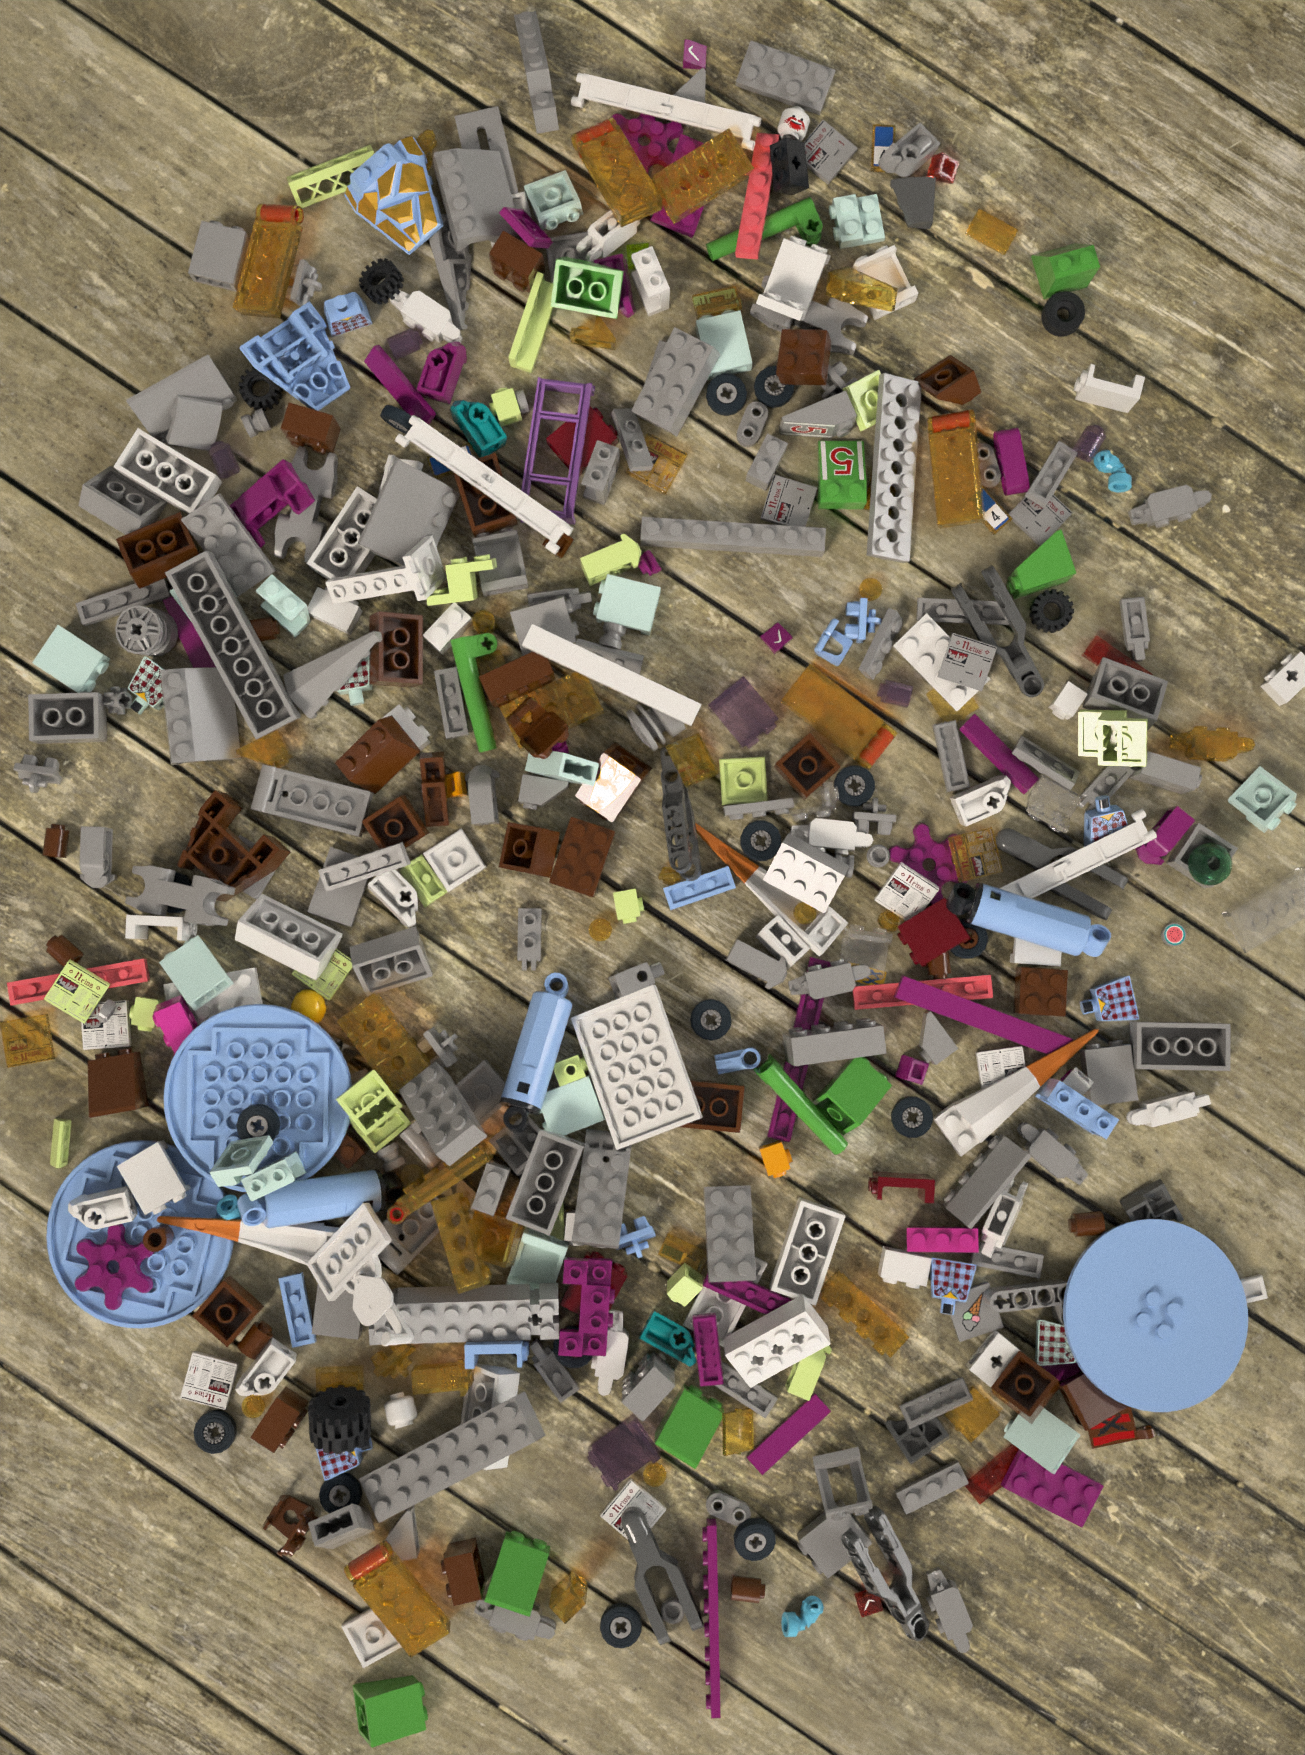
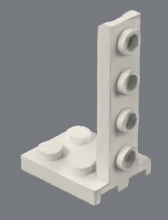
[325,535,447,604]

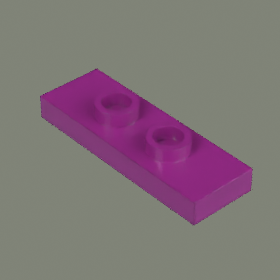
[692,1313,724,1386]

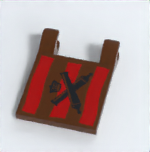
[1088,1406,1155,1449]

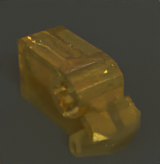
[411,1359,474,1397]

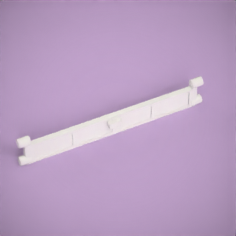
[571,73,761,151]
[395,415,574,554]
[999,809,1157,899]

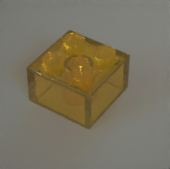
[462,1210,525,1268]

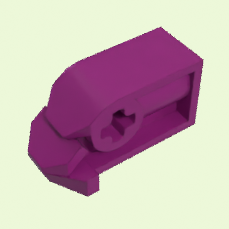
[594,253,636,318]
[417,341,467,404]
[1135,806,1195,865]

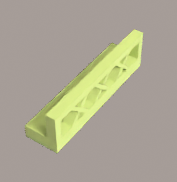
[287,145,374,209]
[508,272,554,373]

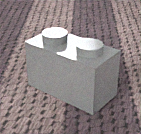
[746,433,788,491]

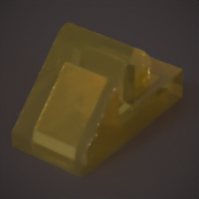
[570,315,616,350]

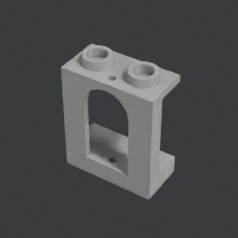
[581,440,620,505]
[812,1447,872,1521]

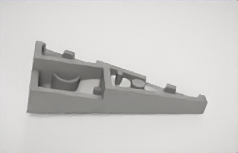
[429,214,471,330]
[283,631,382,719]

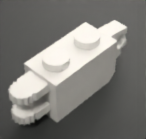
[1126,1091,1211,1127]

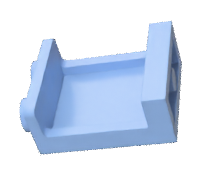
[464,1340,529,1369]

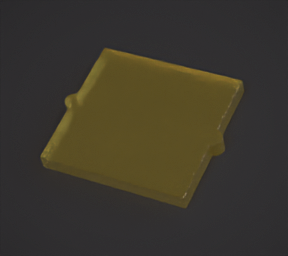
[926,689,979,723]
[944,1386,1000,1443]
[722,1407,754,1456]

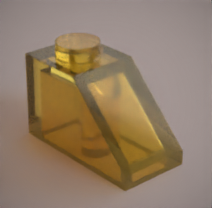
[235,730,293,768]

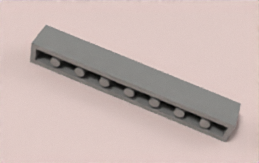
[641,517,826,557]

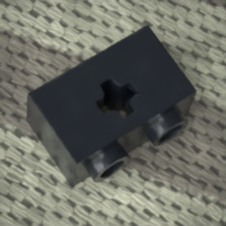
[769,138,809,195]

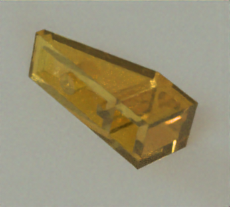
[826,266,898,312]

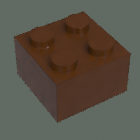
[489,230,545,293]
[776,329,831,386]
[280,402,341,455]
[774,733,841,801]
[361,794,430,849]
[499,822,560,878]
[1013,967,1068,1017]
[192,1276,264,1347]
[991,1350,1060,1424]
[250,1387,309,1453]
[441,1537,486,1606]

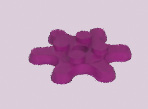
[605,113,684,184]
[888,823,969,906]
[74,1224,154,1310]

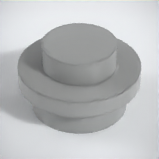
[866,845,890,868]

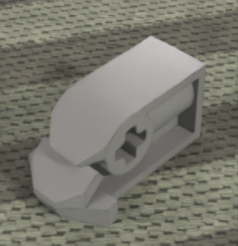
[878,123,941,177]
[465,765,500,826]
[80,826,117,888]
[725,939,787,989]

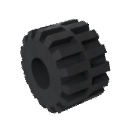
[308,1385,371,1455]

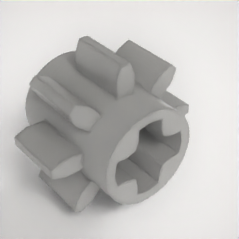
[103,686,133,715]

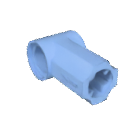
[714,1047,761,1075]

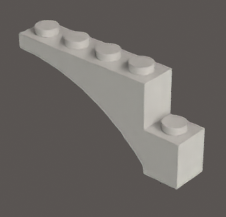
[514,11,559,134]

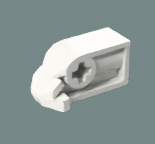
[950,775,1011,826]
[368,870,418,928]
[68,1186,138,1229]
[235,1337,297,1396]

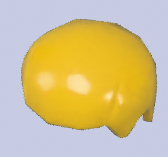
[291,989,326,1023]

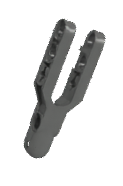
[951,565,1044,697]
[660,744,702,881]
[995,828,1129,920]
[840,1506,929,1641]
[621,1507,704,1645]

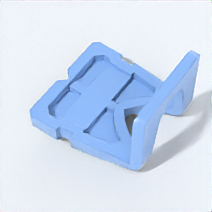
[814,618,853,667]

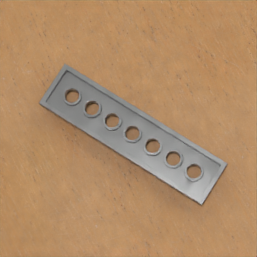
[866,373,921,563]

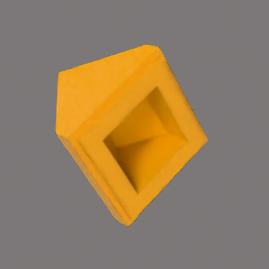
[446,772,468,798]

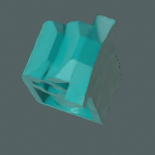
[450,400,507,458]
[638,1311,696,1367]

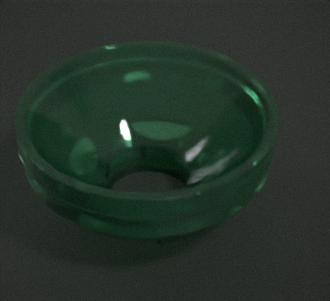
[1188,843,1232,886]

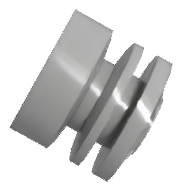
[115,605,178,657]
[626,704,686,752]

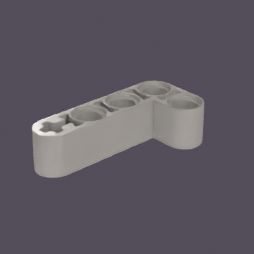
[983,1279,1067,1325]

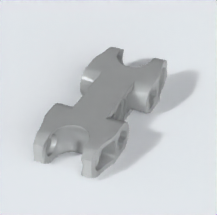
[750,276,868,355]
[275,446,338,563]
[125,865,235,926]

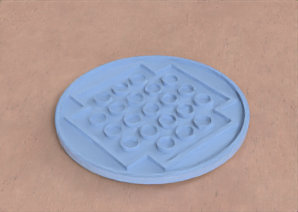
[164,1004,352,1192]
[46,1140,234,1328]
[1063,1219,1248,1412]

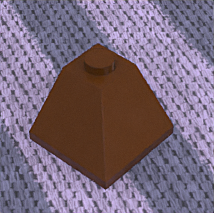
[913,355,982,405]

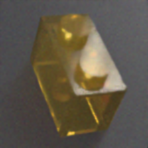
[549,1571,588,1624]

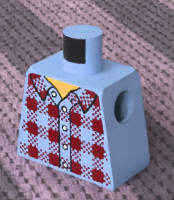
[324,292,372,337]
[1084,795,1128,847]
[1080,976,1139,1021]
[930,1258,976,1315]
[316,1437,373,1481]

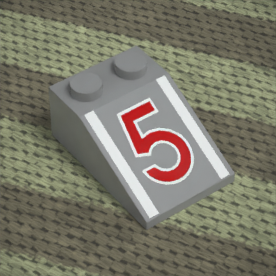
[779,391,857,438]

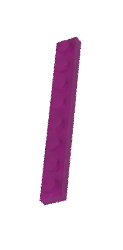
[702,1519,721,1719]

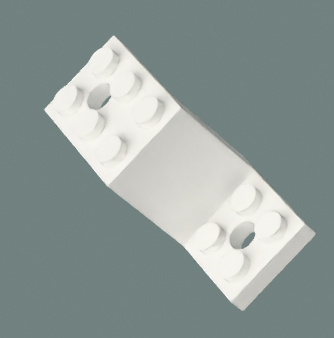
[756,236,831,321]

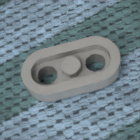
[736,402,768,448]
[970,443,1001,490]
[706,1490,751,1526]

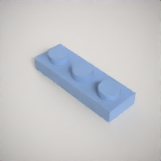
[663,866,736,910]
[278,1272,317,1348]

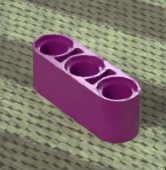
[993,427,1029,496]

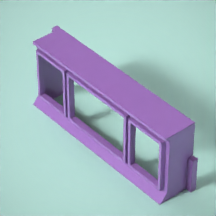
[520,377,595,525]

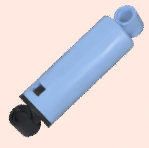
[946,882,1111,957]
[499,973,572,1133]
[237,1169,406,1228]

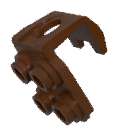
[506,696,569,759]
[263,1495,319,1557]

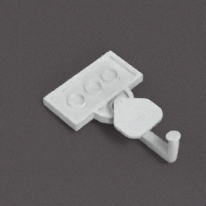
[306,1203,414,1346]

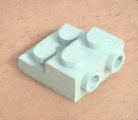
[524,170,583,230]
[829,194,885,249]
[1228,766,1297,833]
[209,1135,274,1187]

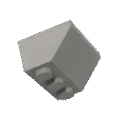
[78,466,167,535]
[1082,657,1168,731]
[350,926,433,997]

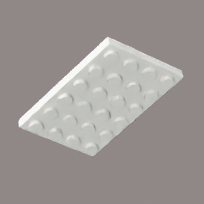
[571,985,703,1150]

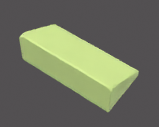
[399,854,447,907]
[50,1118,72,1168]

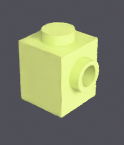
[489,388,522,427]
[613,889,644,924]
[129,996,165,1032]
[553,1054,588,1087]
[667,1263,703,1307]

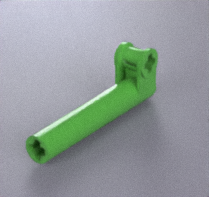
[706,197,823,261]
[450,633,497,753]
[753,1054,848,1155]

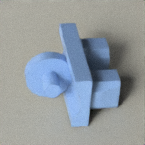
[844,598,882,643]
[616,1216,656,1258]

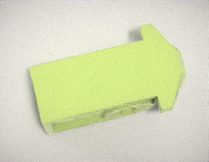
[580,534,641,586]
[785,1345,832,1401]

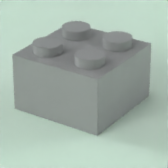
[1166,823,1238,888]

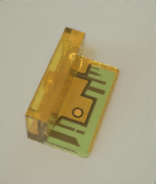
[692,286,742,320]

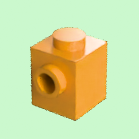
[758,1140,793,1178]

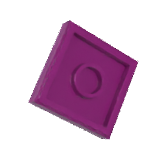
[499,207,553,249]

